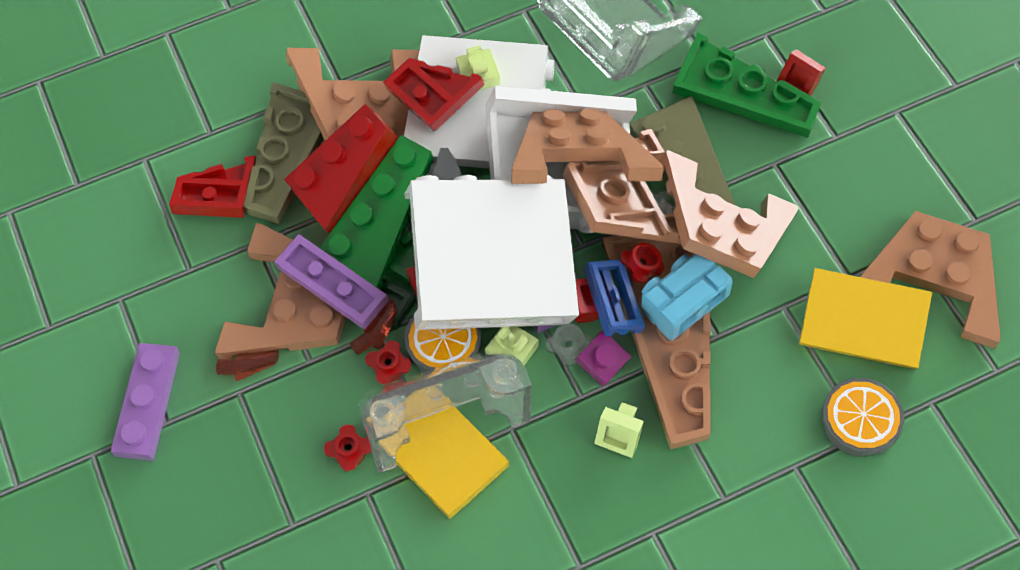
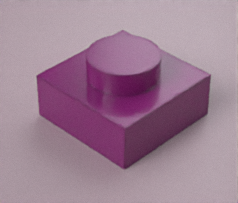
[574,330,631,387]

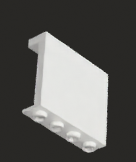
[404,35,554,169]
[485,86,637,233]
[405,175,579,330]

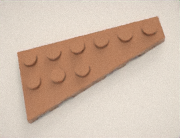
[602,235,710,450]

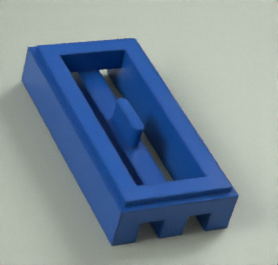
[584,260,645,337]

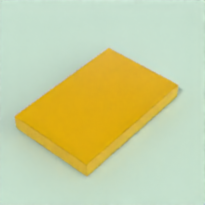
[798,268,932,370]
[369,380,509,519]

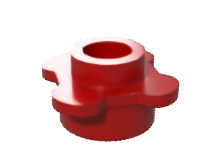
[620,242,665,283]
[365,341,411,384]
[324,424,372,471]

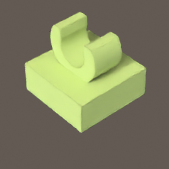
[456,45,501,90]
[485,326,539,375]
[594,402,644,458]

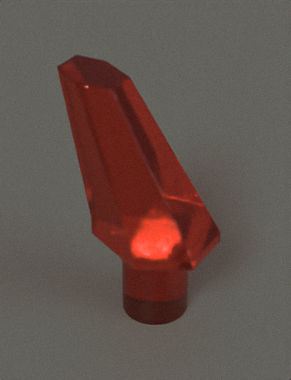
[350,299,397,355]
[216,350,279,381]

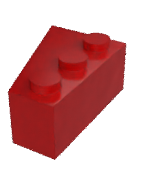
[284,104,399,233]

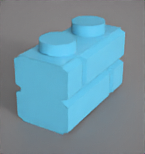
[640,254,733,341]

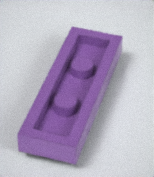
[274,234,389,330]
[111,343,180,461]

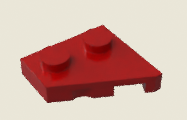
[383,58,485,132]
[169,155,256,218]

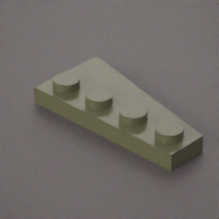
[243,82,323,225]
[630,96,735,205]

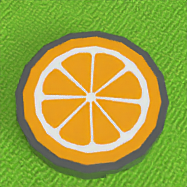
[404,317,482,378]
[821,378,904,457]

